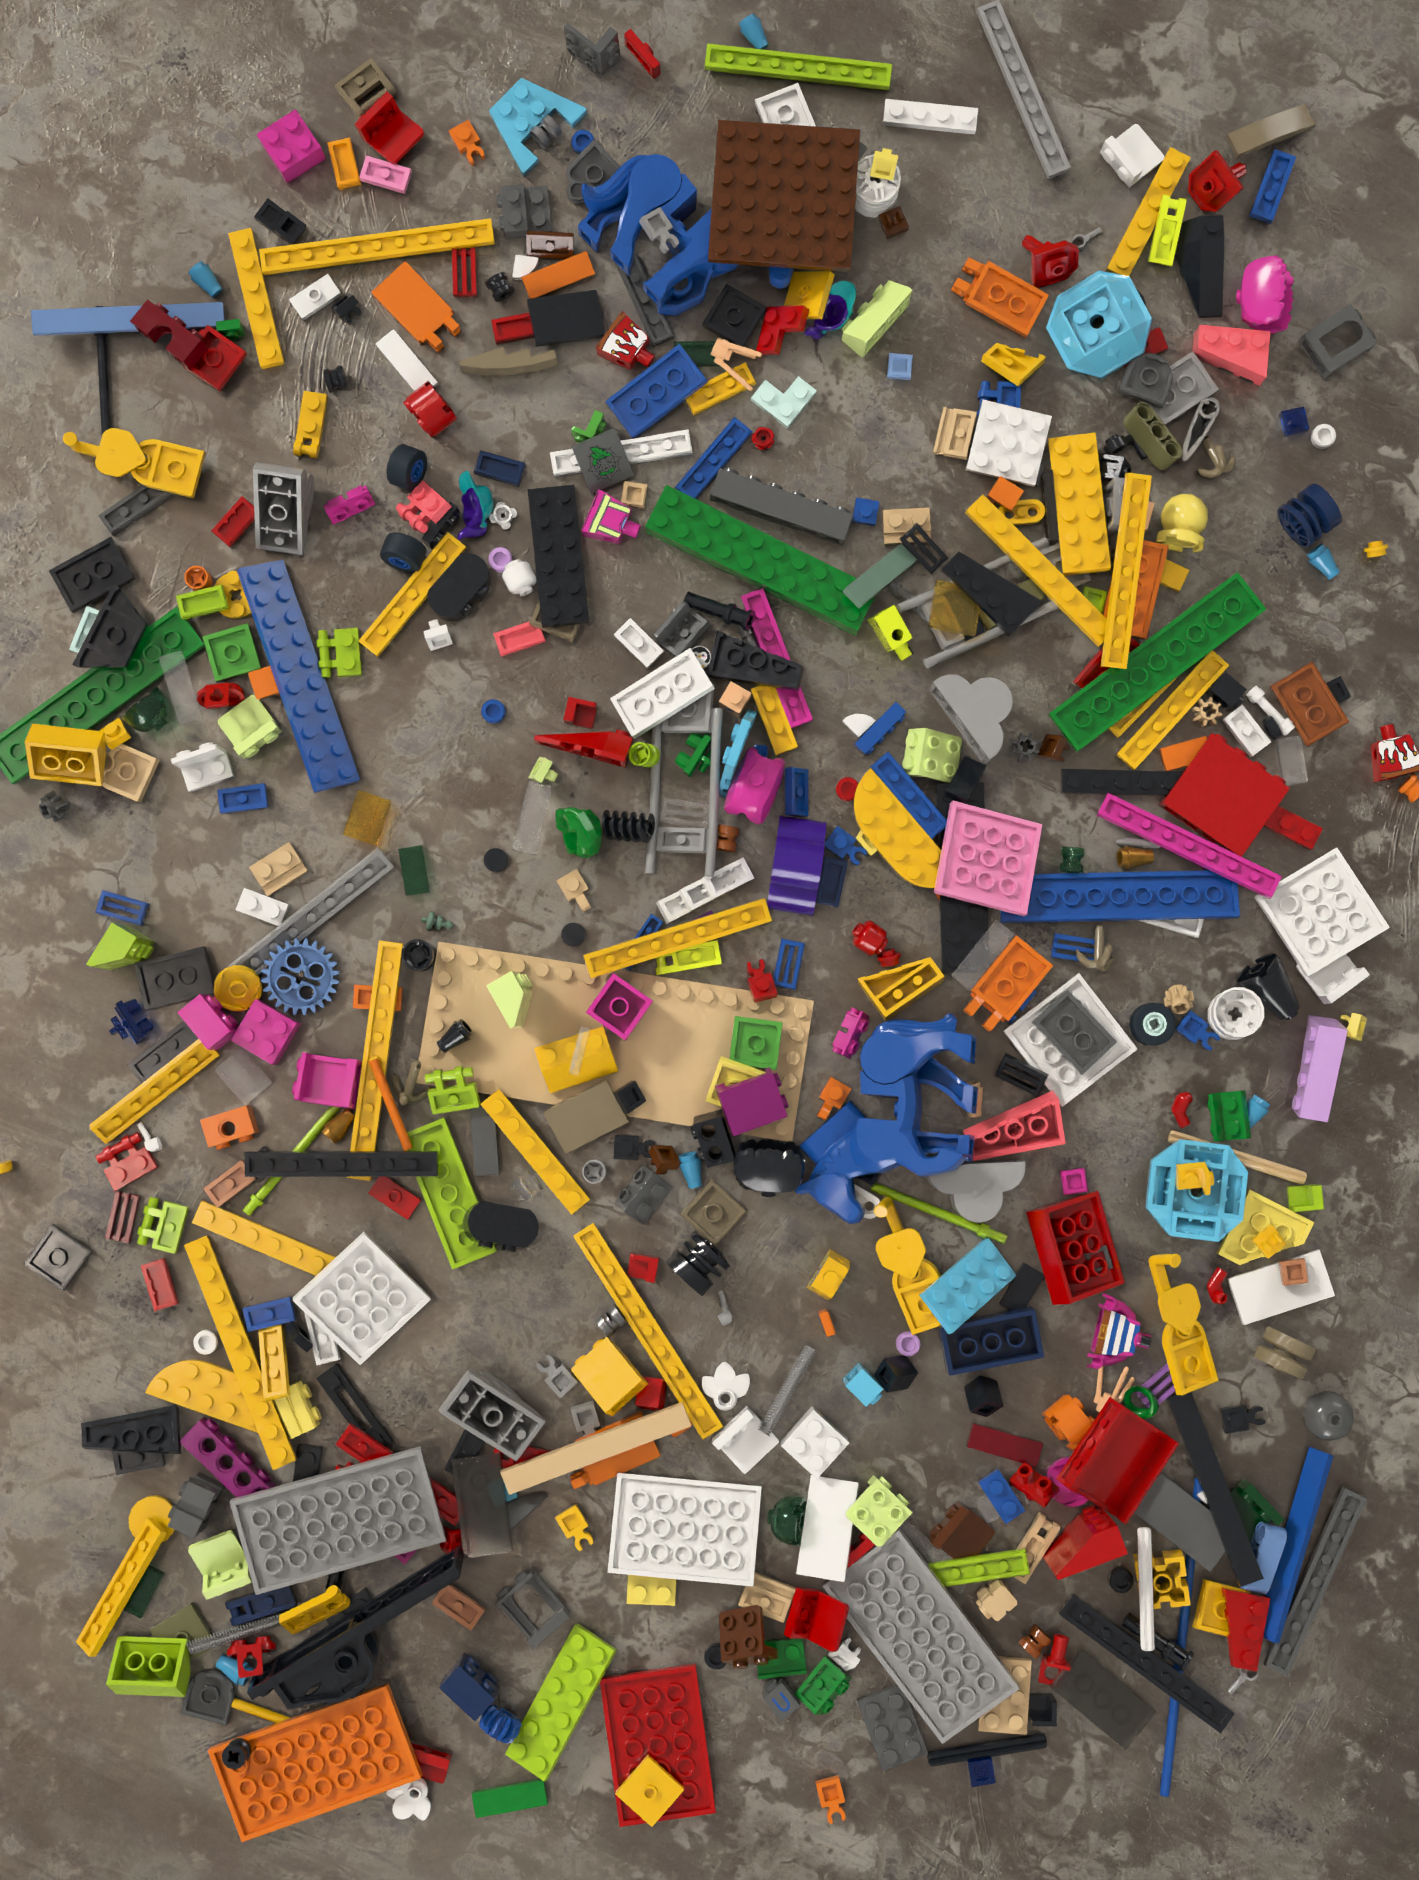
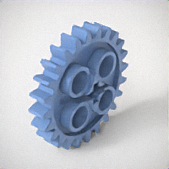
[261,938,339,1015]

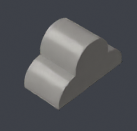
[253,462,314,555]
[929,675,1013,765]
[926,1159,1025,1222]
[438,1368,546,1461]

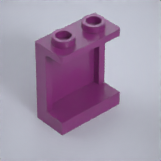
[715,1067,789,1136]

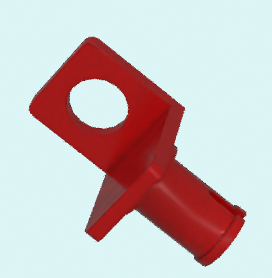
[1038,1634,1071,1687]

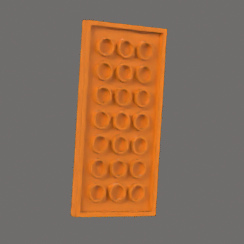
[208,1683,423,1842]

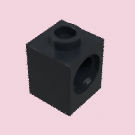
[1205,671,1247,711]

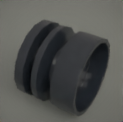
[666,1232,730,1296]

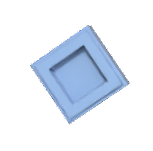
[887,353,913,380]

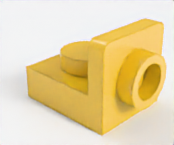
[1176,1162,1214,1195]

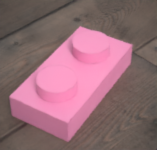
[359,156,412,194]

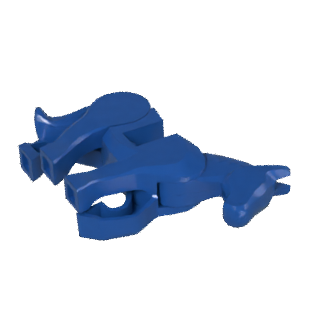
[578,154,794,316]
[795,1013,978,1224]

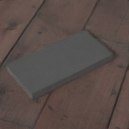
[1134,1472,1226,1572]

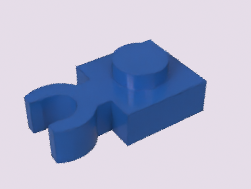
[825,826,867,866]
[1175,1010,1220,1050]

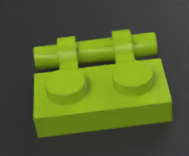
[316,627,363,678]
[425,1066,481,1114]
[137,1196,189,1254]

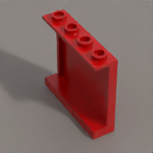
[1158,733,1290,857]
[1056,1397,1179,1524]

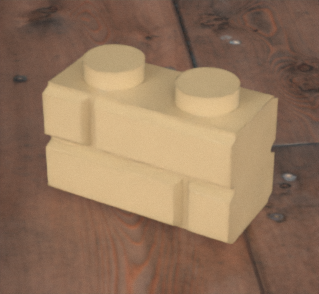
[976,1579,1017,1621]

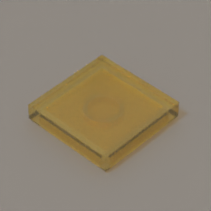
[928,579,980,637]

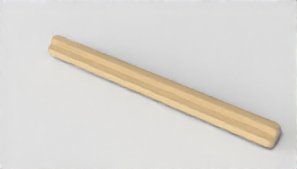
[1168,1130,1307,1184]

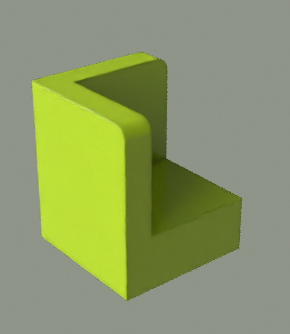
[1287,1184,1324,1212]

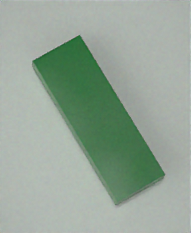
[472,1779,548,1818]

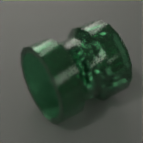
[1059,847,1085,873]

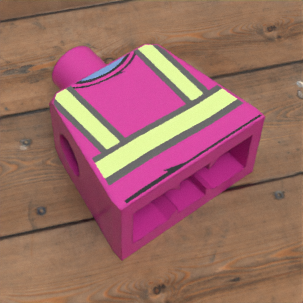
[581,489,641,544]

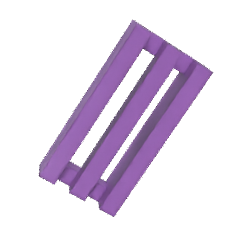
[1134,1363,1175,1408]

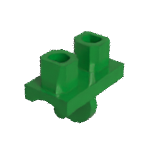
[674,733,711,777]

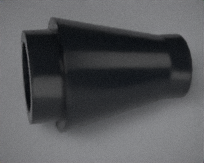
[437,1019,473,1053]

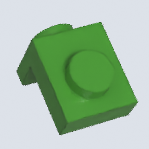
[571,410,607,443]

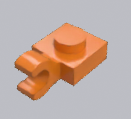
[816,1077,851,1120]

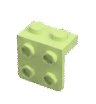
[218,695,282,759]
[902,728,962,783]
[846,1475,912,1547]
[188,1530,252,1600]

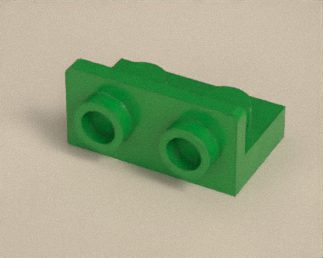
[1207,1090,1251,1142]
[794,1656,852,1715]

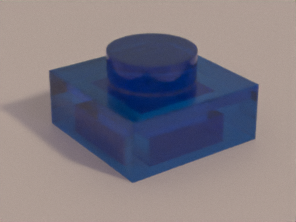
[1279,406,1309,436]
[967,1757,996,1787]

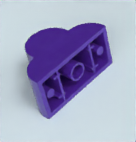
[767,816,827,916]

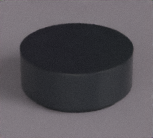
[1262,716,1282,740]
[484,848,508,872]
[561,923,586,946]
[1108,1567,1134,1593]
[704,1643,726,1670]

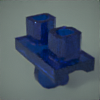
[109,999,153,1045]

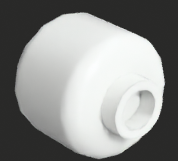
[502,559,537,596]

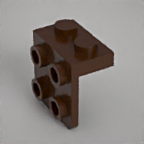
[928,1500,995,1559]
[719,1605,778,1669]

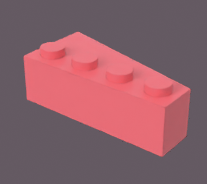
[963,1090,1066,1161]

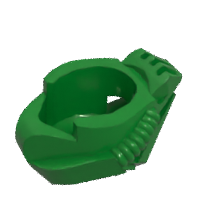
[555,807,602,858]

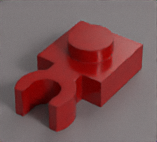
[746,959,778,1003]

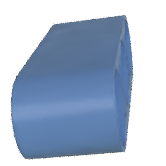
[1240,1522,1287,1594]

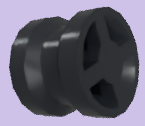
[485,272,515,302]
[323,365,348,393]
[222,1738,251,1769]

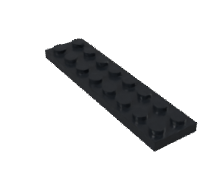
[935,782,990,973]

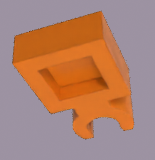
[448,119,485,166]
[815,1775,846,1824]

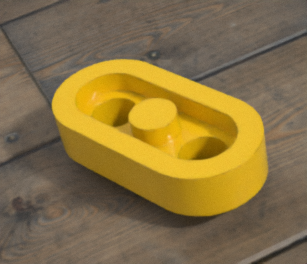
[999,499,1045,526]

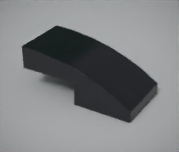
[254,198,307,245]

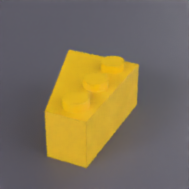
[858,957,944,1022]

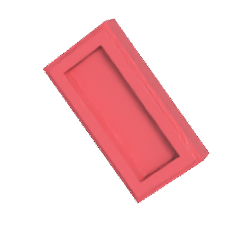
[493,620,546,657]

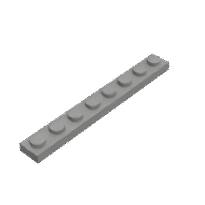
[976,0,1071,180]
[228,848,394,974]

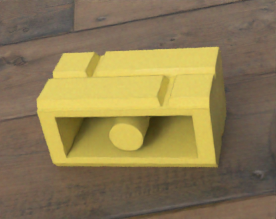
[273,1380,321,1439]

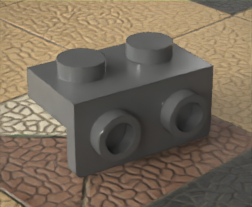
[653,601,711,657]
[615,1165,672,1225]

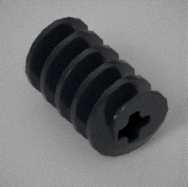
[602,810,655,843]

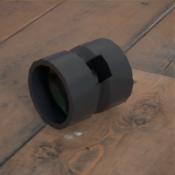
[402,939,436,972]

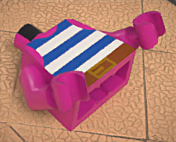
[1087,1293,1151,1369]

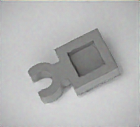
[639,207,679,254]
[537,1353,579,1398]
[570,1400,600,1437]

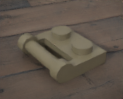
[334,58,398,119]

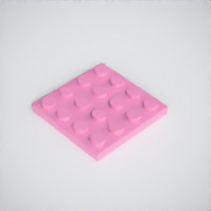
[934,801,1042,916]

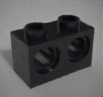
[690,1109,736,1168]

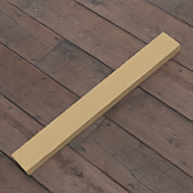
[500,1402,691,1495]

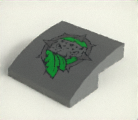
[571,428,634,494]

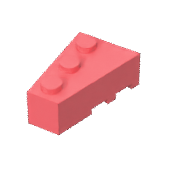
[1192,325,1270,386]

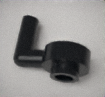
[1103,434,1148,460]

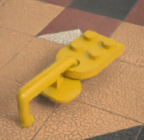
[63,428,206,499]
[874,1197,941,1335]
[1149,1253,1219,1395]

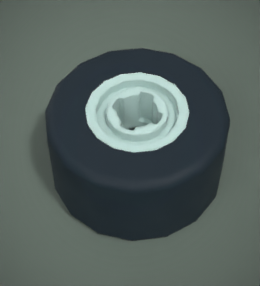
[1129,1003,1176,1046]

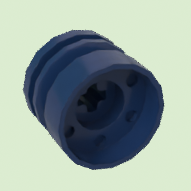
[1277,484,1342,548]

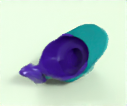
[804,281,856,340]
[458,471,494,540]

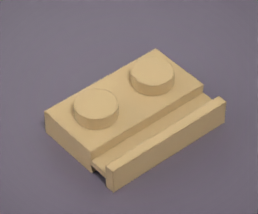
[933,407,978,460]
[882,507,931,546]
[249,842,309,897]
[738,1572,796,1623]

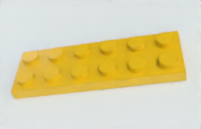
[1048,432,1111,576]

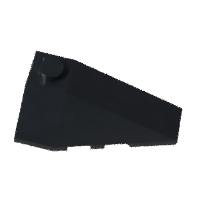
[1174,215,1224,318]

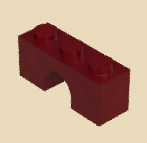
[130,299,208,371]

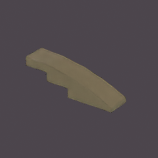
[1226,104,1316,159]
[459,347,558,375]

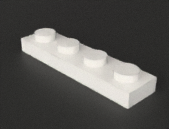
[883,99,978,135]

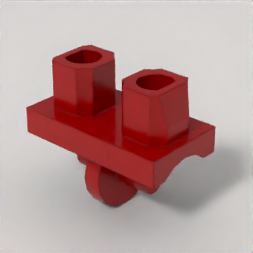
[1009,1463,1059,1508]

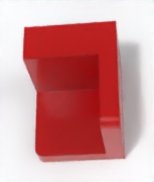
[563,697,597,729]
[627,1252,659,1283]
[635,1377,667,1411]

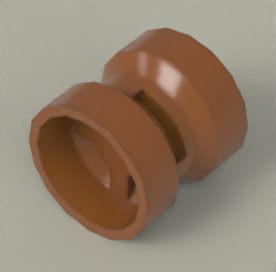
[716,825,740,853]
[1018,1624,1052,1659]

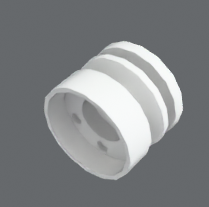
[855,154,901,218]
[1207,987,1264,1040]

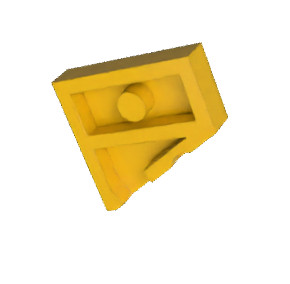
[981,343,1046,387]

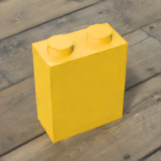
[571,1337,648,1417]

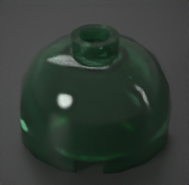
[122,686,170,732]
[767,1496,807,1547]

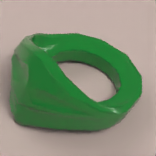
[1124,1385,1159,1419]

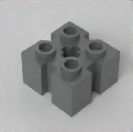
[168,1472,225,1539]

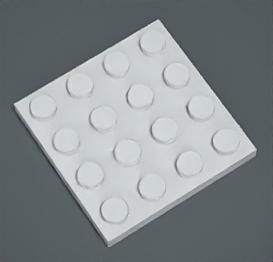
[1254,848,1390,978]
[1003,973,1137,1107]
[293,1232,431,1365]

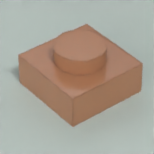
[1279,1258,1308,1286]

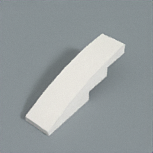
[656,857,754,924]

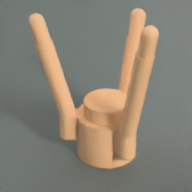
[711,337,762,391]
[1093,1366,1135,1412]

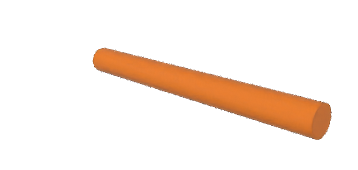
[369,1058,413,1151]

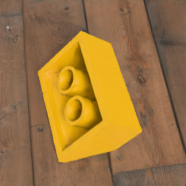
[25,724,106,786]
[534,1026,619,1093]

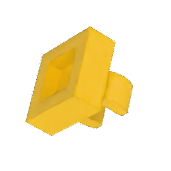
[1251,1224,1287,1259]

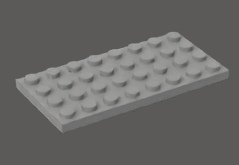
[230,1446,446,1595]
[823,1528,1020,1744]

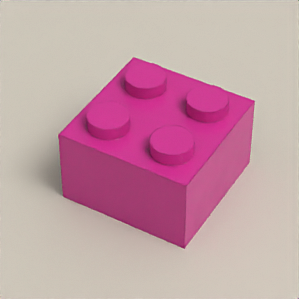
[256,109,326,183]
[586,973,654,1040]
[177,994,239,1050]
[231,999,301,1065]

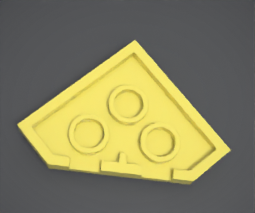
[1216,1189,1314,1265]

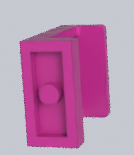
[292,1052,362,1110]

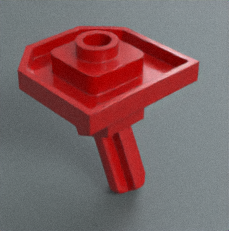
[1188,150,1247,212]
[1022,235,1079,288]

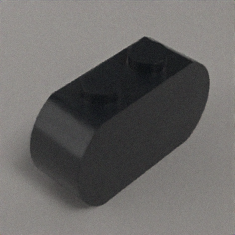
[427,553,491,621]
[463,1201,539,1253]

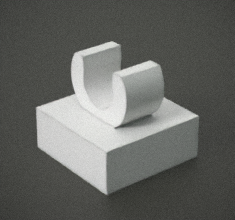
[423,619,453,651]
[828,1638,861,1671]

